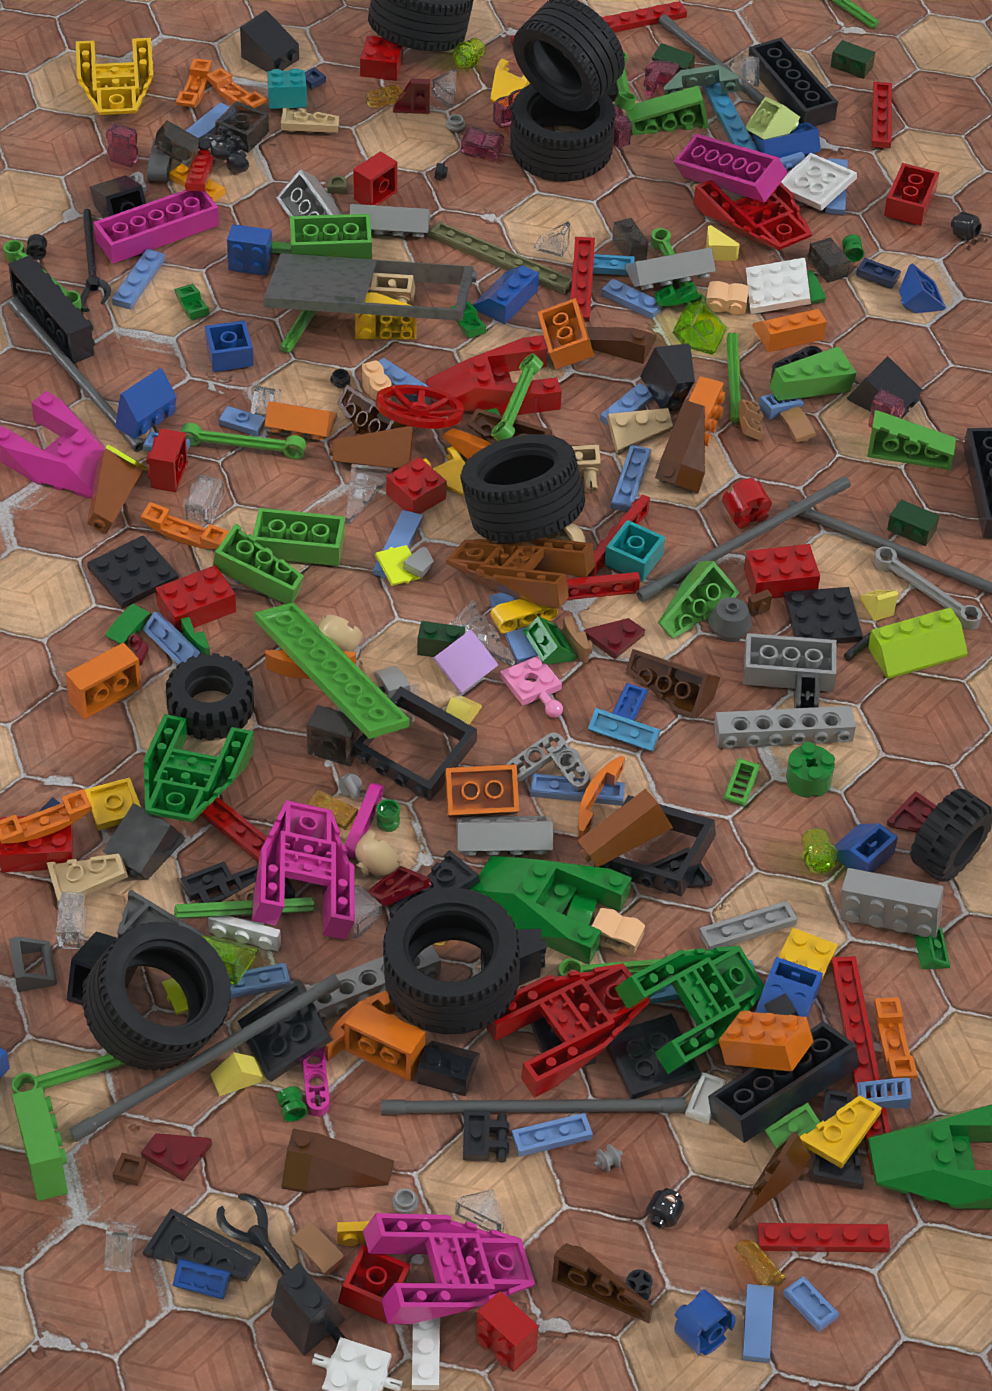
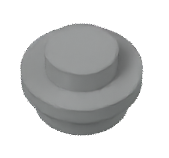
[446,114,465,132]
[392,1188,418,1214]

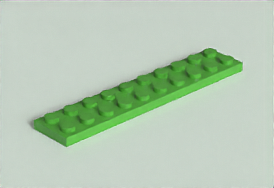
[254,602,410,739]

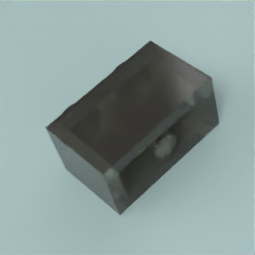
[154,120,200,166]
[612,218,648,262]
[807,237,850,283]

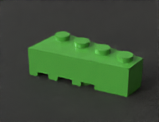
[626,86,709,135]
[769,346,857,401]
[867,410,956,470]
[213,523,304,604]
[12,1087,68,1201]

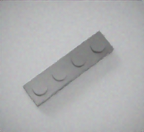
[699,901,797,950]

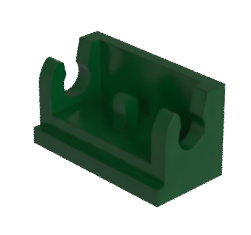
[652,43,695,70]

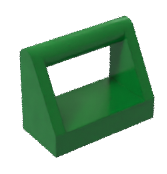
[523,616,577,664]

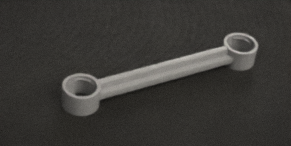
[874,547,982,630]

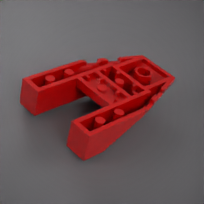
[694,180,812,250]
[426,335,562,416]
[485,963,650,1098]

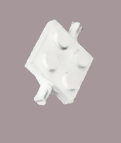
[312,1337,403,1391]

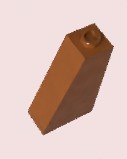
[329,426,414,468]
[87,448,143,534]
[577,789,673,867]

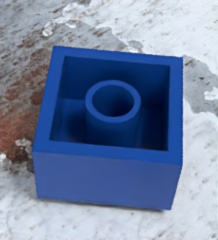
[227,224,273,276]
[205,320,254,372]

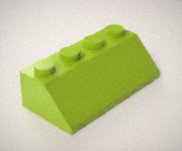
[868,607,968,679]

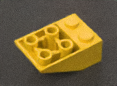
[355,292,417,339]

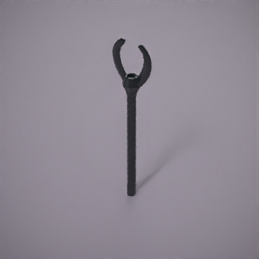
[80,209,111,312]
[216,1194,347,1344]

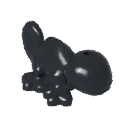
[196,125,250,173]

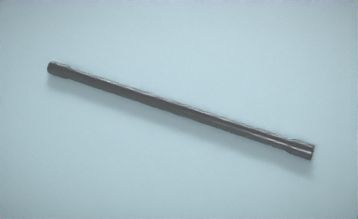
[658,14,765,105]
[8,297,144,452]
[636,476,851,602]
[788,500,992,594]
[69,974,342,1142]
[381,1097,686,1115]

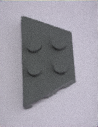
[117,890,204,938]

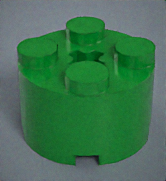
[786,742,835,798]

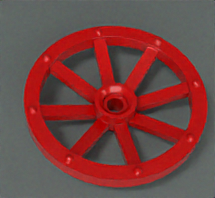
[375,385,464,429]

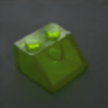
[672,299,727,355]
[201,935,259,985]

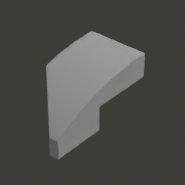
[403,547,434,578]

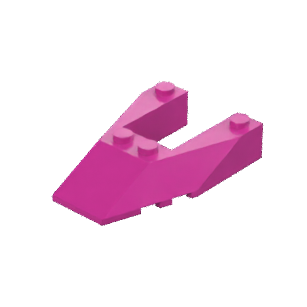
[0,391,107,499]
[252,800,355,940]
[363,1213,535,1324]

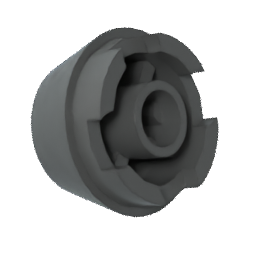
[708,597,753,642]

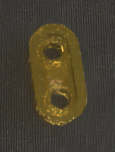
[366,85,402,108]

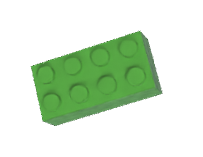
[290,214,372,259]
[253,508,346,566]

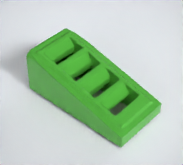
[723,758,760,807]

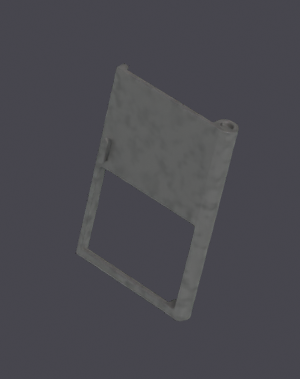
[264,253,477,321]

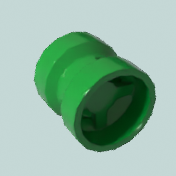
[842,234,864,262]
[377,799,400,832]
[276,1086,308,1122]

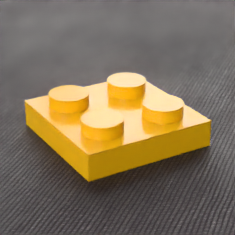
[84,777,141,830]
[779,928,838,983]

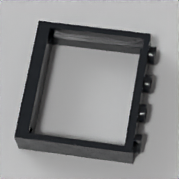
[353,686,477,801]
[594,795,716,897]

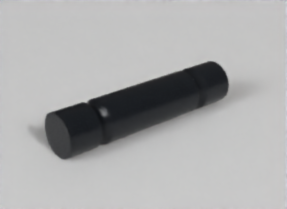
[843,632,871,661]

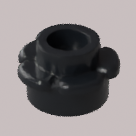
[434,162,448,181]
[330,369,351,388]

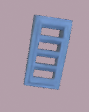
[758,394,804,420]
[857,1078,911,1109]

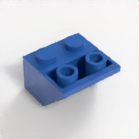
[828,823,898,873]

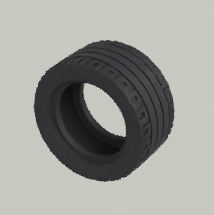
[368,0,473,52]
[513,0,625,112]
[510,84,615,181]
[460,434,585,543]
[383,888,520,1034]
[82,921,232,1071]

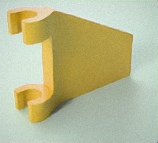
[490,59,530,108]
[423,446,465,497]

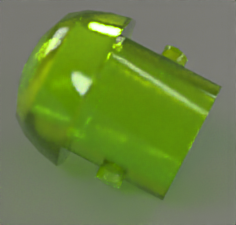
[453,38,486,69]
[801,828,838,874]

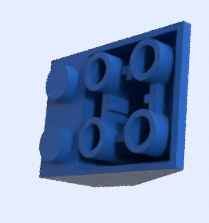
[756,957,823,1019]

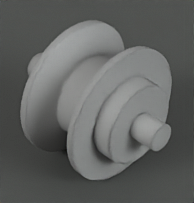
[594,1144,623,1173]

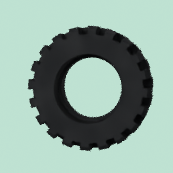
[166,653,254,740]
[910,789,992,882]

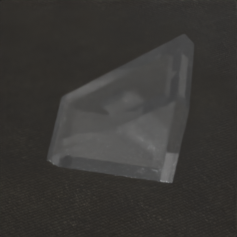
[728,55,759,87]
[432,69,457,108]
[534,221,570,257]
[250,385,281,417]
[352,885,382,938]
[455,1189,504,1233]
[104,1221,139,1272]

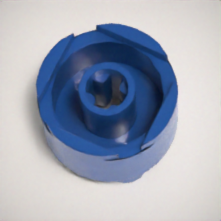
[674,1289,736,1356]

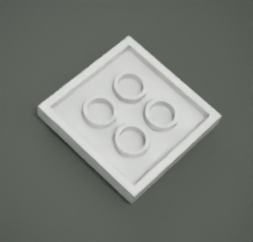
[781,153,857,211]
[746,258,811,314]

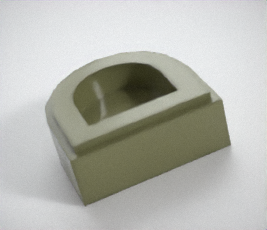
[327,175,347,194]

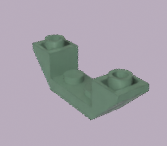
[664,65,740,95]

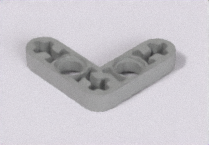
[506,733,591,790]

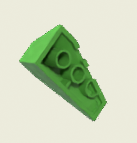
[658,561,740,639]

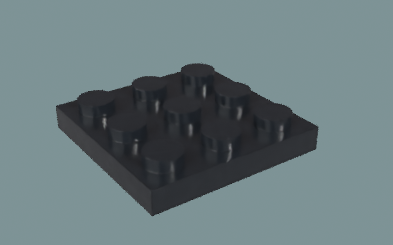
[87,535,179,609]
[784,587,863,644]
[238,979,333,1082]
[606,1013,701,1099]

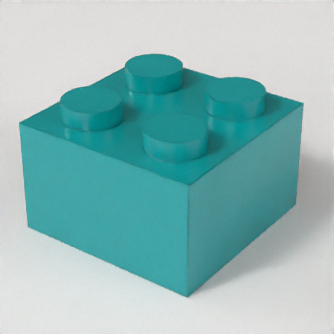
[267,68,307,109]
[605,520,665,582]

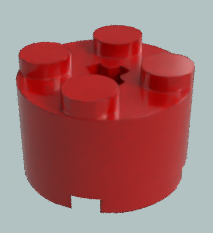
[722,478,772,529]

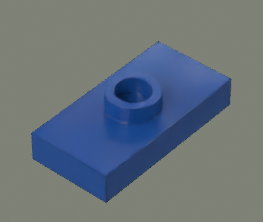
[612,683,648,721]
[172,1259,231,1299]

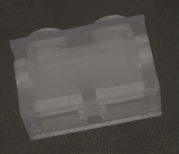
[183,475,225,524]
[56,892,88,949]

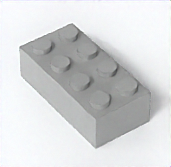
[743,633,836,692]
[841,868,944,938]

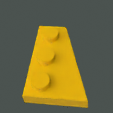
[800,1095,882,1168]

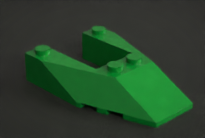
[144,714,254,822]
[470,856,632,964]
[615,946,765,1074]
[867,1104,992,1209]

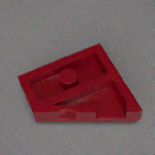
[393,78,430,114]
[365,866,432,907]
[141,1133,212,1181]

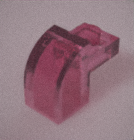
[644,60,680,97]

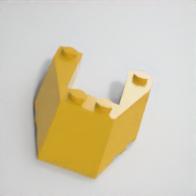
[76,38,154,115]

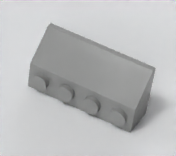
[276,169,343,217]
[350,204,431,237]
[625,247,716,290]
[456,816,553,855]

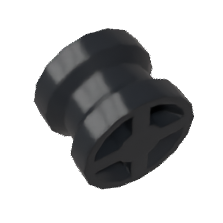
[26,234,47,260]
[626,1269,653,1301]

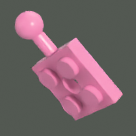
[500,656,563,718]

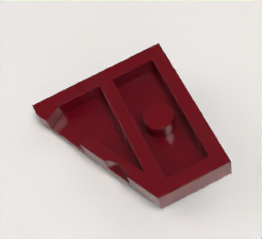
[584,618,645,659]
[887,791,936,833]

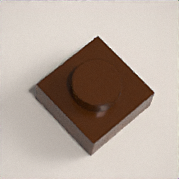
[747,590,772,617]
[113,1153,147,1186]

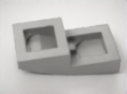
[374,666,410,697]

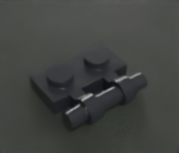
[180,862,240,903]
[463,1111,510,1163]

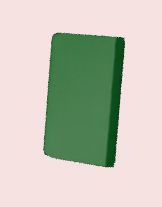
[914,927,950,970]

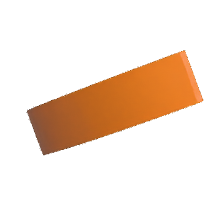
[176,58,212,107]
[206,67,267,110]
[141,502,229,549]
[265,650,356,679]
[578,756,625,840]
[0,789,92,843]
[325,991,396,1061]
[874,997,918,1079]

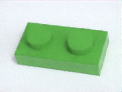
[765,1103,820,1149]

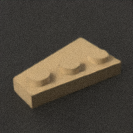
[281,108,339,134]
[607,408,673,454]
[47,854,128,906]

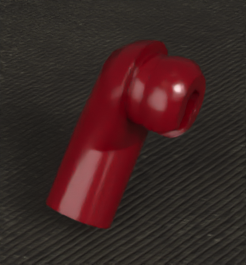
[128,634,149,666]

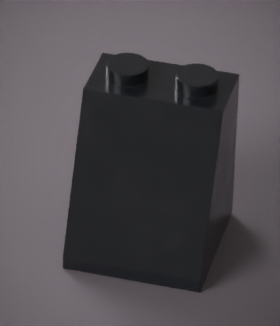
[240,10,299,72]
[90,175,146,219]
[640,343,695,411]
[847,356,923,419]
[102,803,186,880]
[480,929,546,986]
[66,931,138,1005]
[271,1262,345,1356]

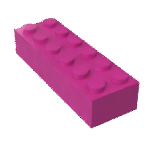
[673,133,788,202]
[93,190,219,264]

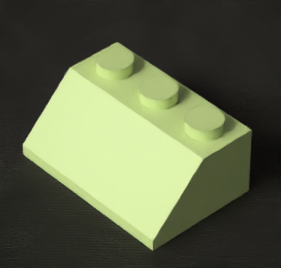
[745,96,800,139]

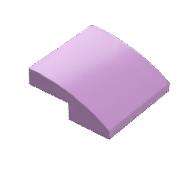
[433,629,498,694]

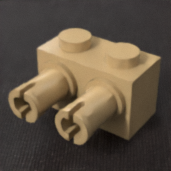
[371,273,416,306]
[572,445,601,493]

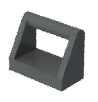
[9,937,57,992]

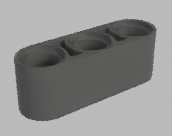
[147,139,174,182]

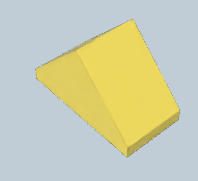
[706,225,740,261]
[859,589,898,621]
[446,696,482,725]
[210,1052,267,1097]

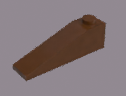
[586,327,657,364]
[337,385,407,435]
[655,400,705,493]
[468,409,553,444]
[626,649,720,719]
[282,1129,394,1193]
[728,1131,811,1231]
[552,1243,653,1323]

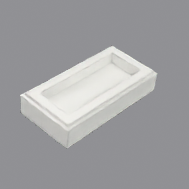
[685,1072,726,1125]

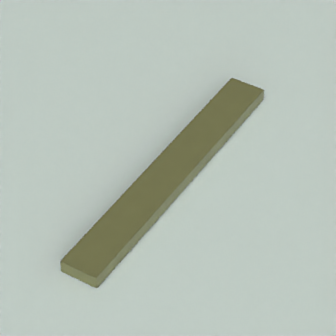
[429,221,572,295]

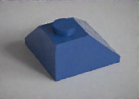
[899,263,946,313]

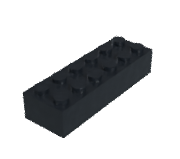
[747,37,838,126]
[8,255,95,364]
[963,428,992,538]
[708,1021,859,1143]

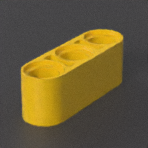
[490,599,558,634]

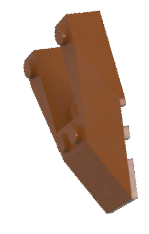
[446,538,595,609]

